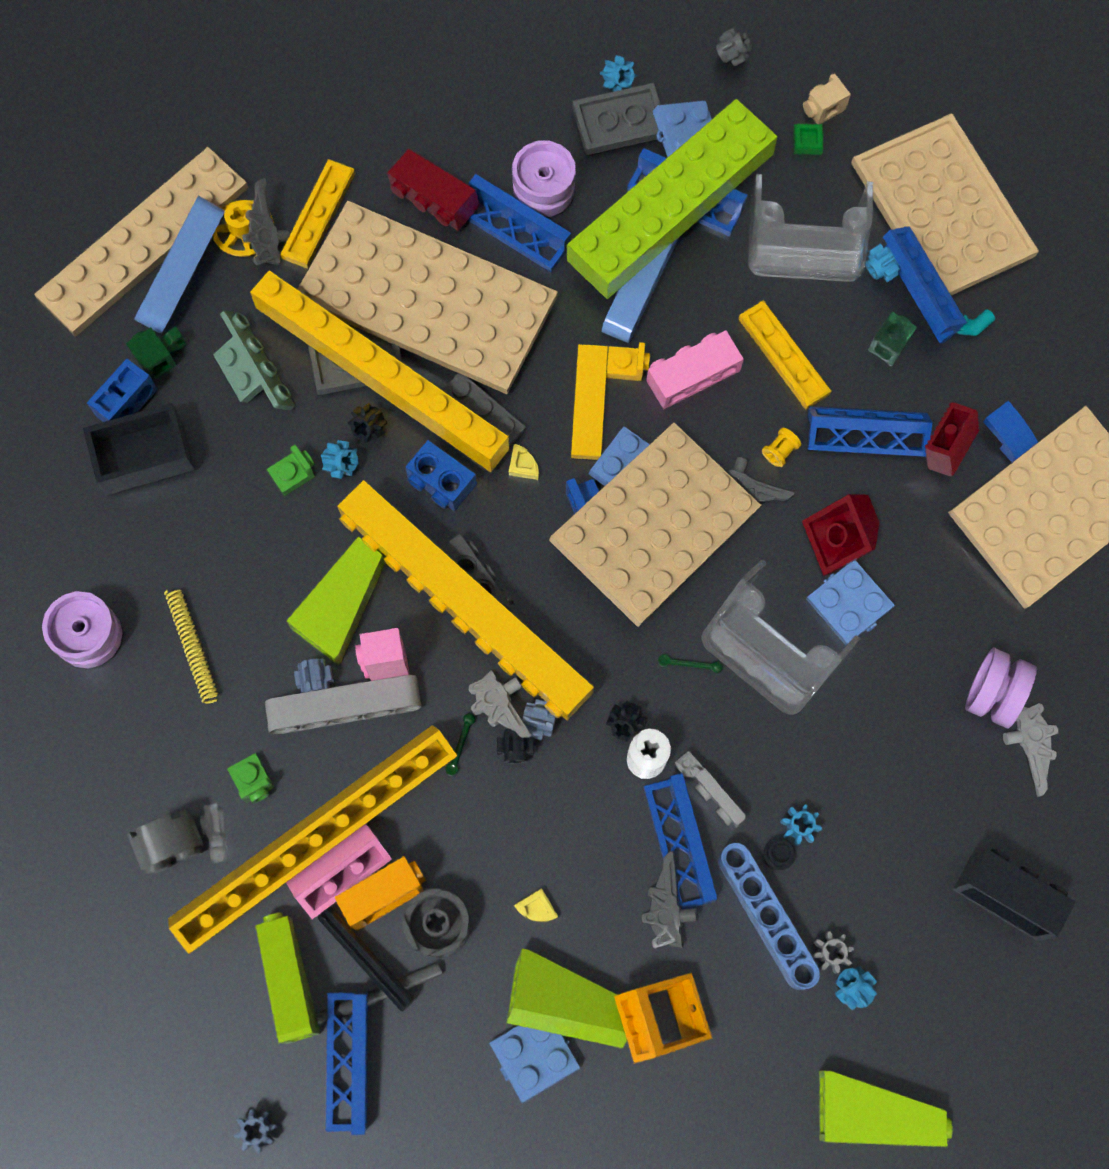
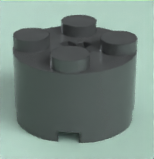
[127,808,204,875]
[402,889,471,958]

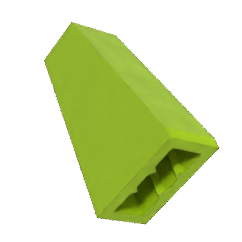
[286,536,385,665]
[255,912,321,1044]
[507,948,627,1048]
[819,1071,952,1147]

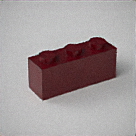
[387,149,479,230]

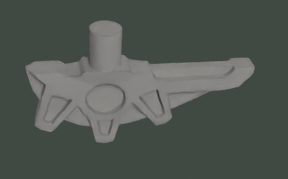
[469,670,531,737]
[1003,703,1058,797]

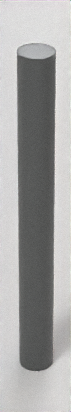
[315,962,443,1026]

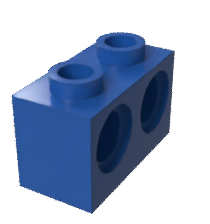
[87,358,158,422]
[405,440,477,512]

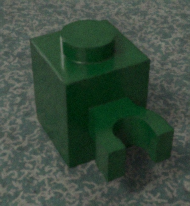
[126,327,187,381]

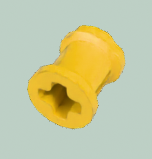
[762,427,801,467]

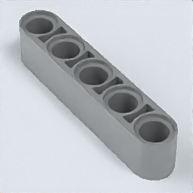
[265,675,422,734]

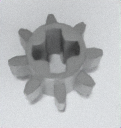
[812,932,854,974]

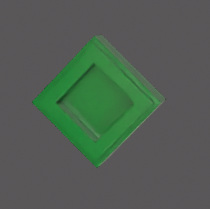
[793,124,823,155]

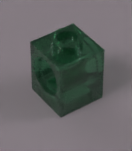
[868,312,917,366]

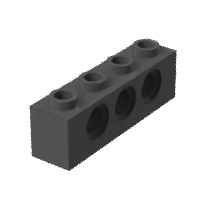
[439,534,532,660]

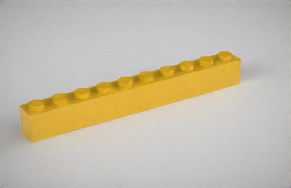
[250,270,509,472]
[337,480,594,721]
[168,725,457,954]

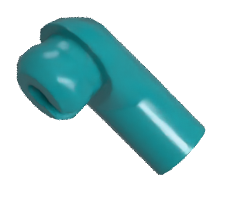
[956,309,995,336]

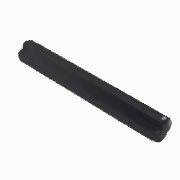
[318,907,414,1011]

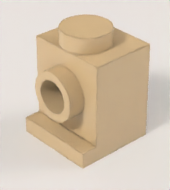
[803,73,851,124]

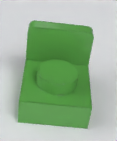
[267,444,315,497]
[227,753,275,804]

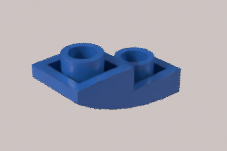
[983,401,1038,462]

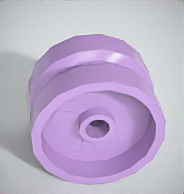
[512,141,576,217]
[42,591,123,669]
[965,647,1037,729]

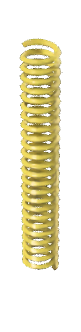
[164,589,219,704]

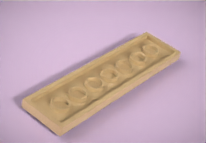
[34,147,248,337]

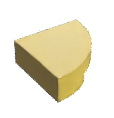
[509,444,539,480]
[514,889,558,922]

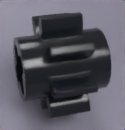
[348,403,387,443]
[606,701,648,742]
[497,729,534,764]

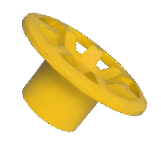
[212,200,274,257]

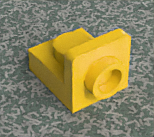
[606,342,650,381]

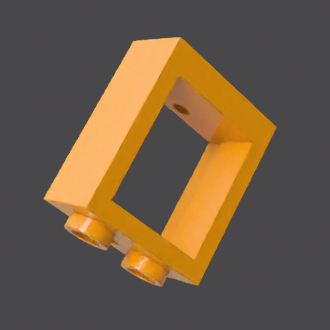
[334,856,426,931]
[614,973,712,1063]

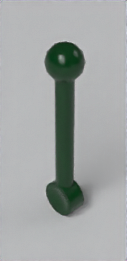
[658,654,723,673]
[445,713,475,776]

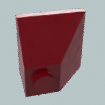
[802,494,880,576]

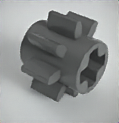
[717,27,752,66]

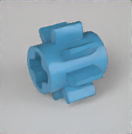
[600,56,637,92]
[865,244,900,282]
[321,440,359,479]
[780,804,822,846]
[835,966,877,1010]

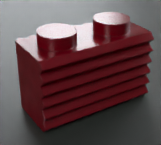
[925,403,979,476]

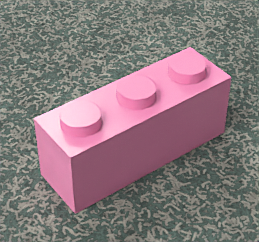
[646,330,744,410]
[355,628,410,681]
[286,824,392,919]

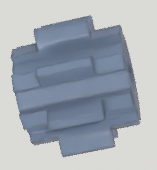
[294,658,334,693]
[522,699,556,740]
[234,1109,278,1153]

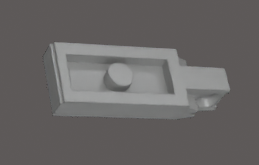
[675,751,746,828]

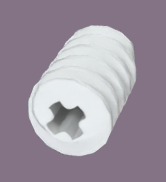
[627,729,671,779]

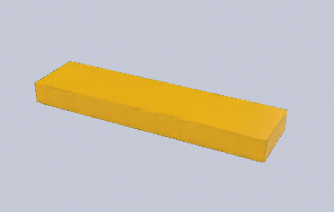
[280,159,355,269]
[739,300,831,410]
[571,344,608,460]

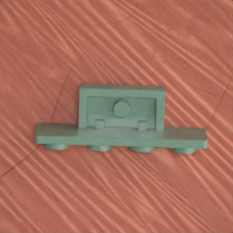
[213,310,295,410]

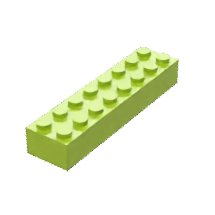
[567,99,778,300]

